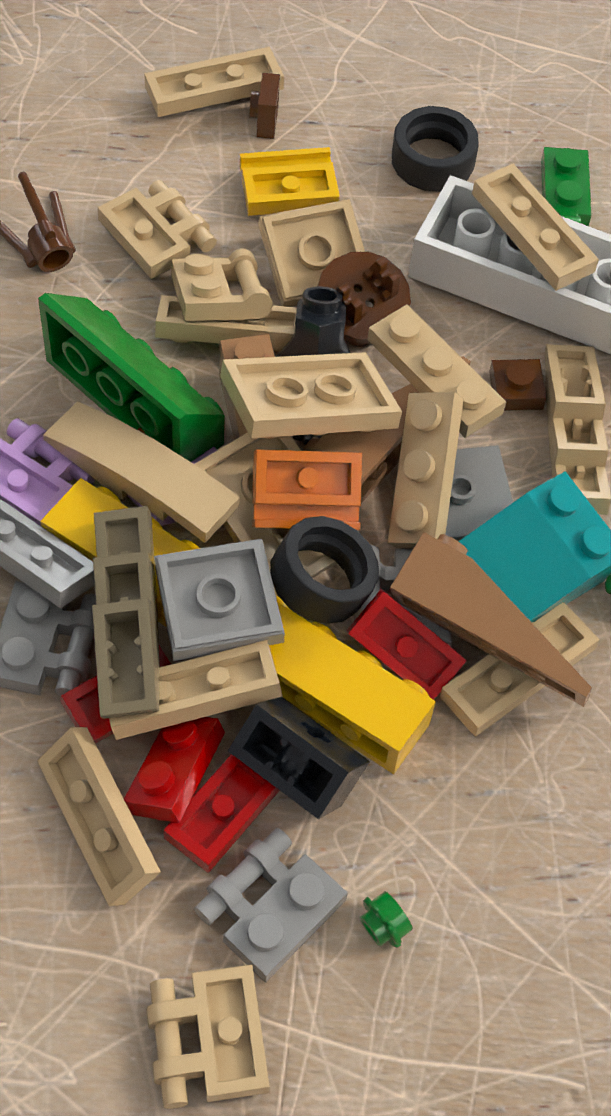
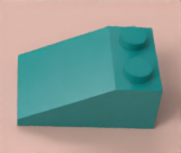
[458,471,611,623]

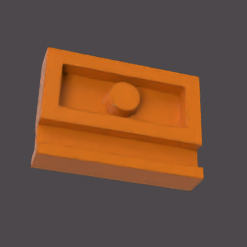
[252,449,362,530]

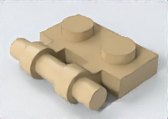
[97,180,217,279]
[146,965,270,1109]

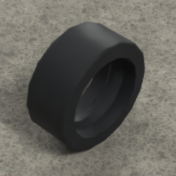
[392,106,479,192]
[270,516,379,624]

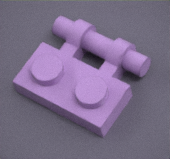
[0,418,95,526]

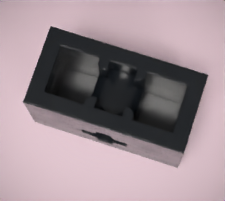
[228,697,370,819]

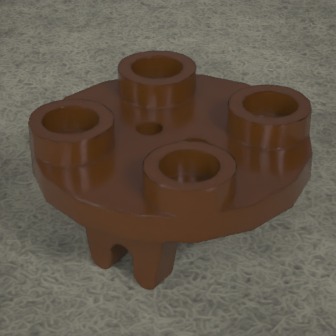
[317,251,411,347]

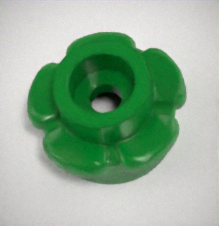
[359,891,413,948]

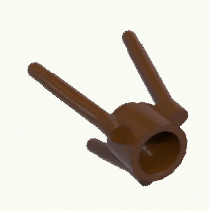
[0,171,76,272]

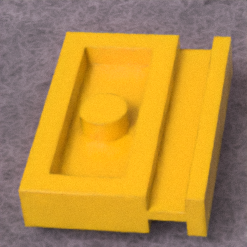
[239,147,340,216]

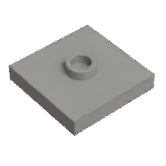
[445,445,513,541]
[154,539,285,661]

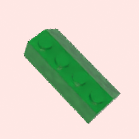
[38,293,225,462]

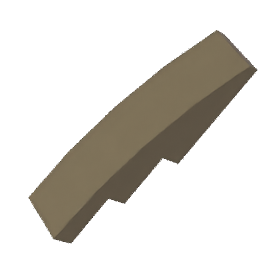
[92,506,159,718]

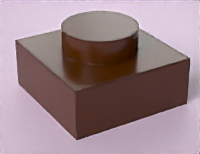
[249,73,280,139]
[489,359,547,411]

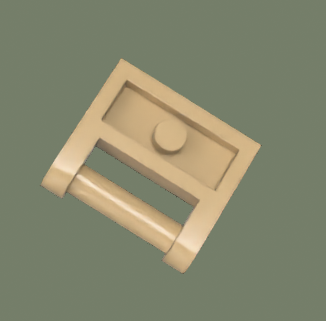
[171,249,273,321]

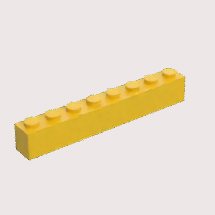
[41,478,436,774]

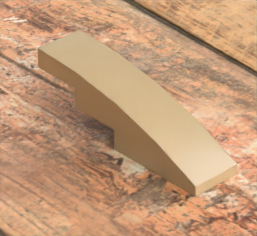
[545,344,611,515]
[43,401,240,543]

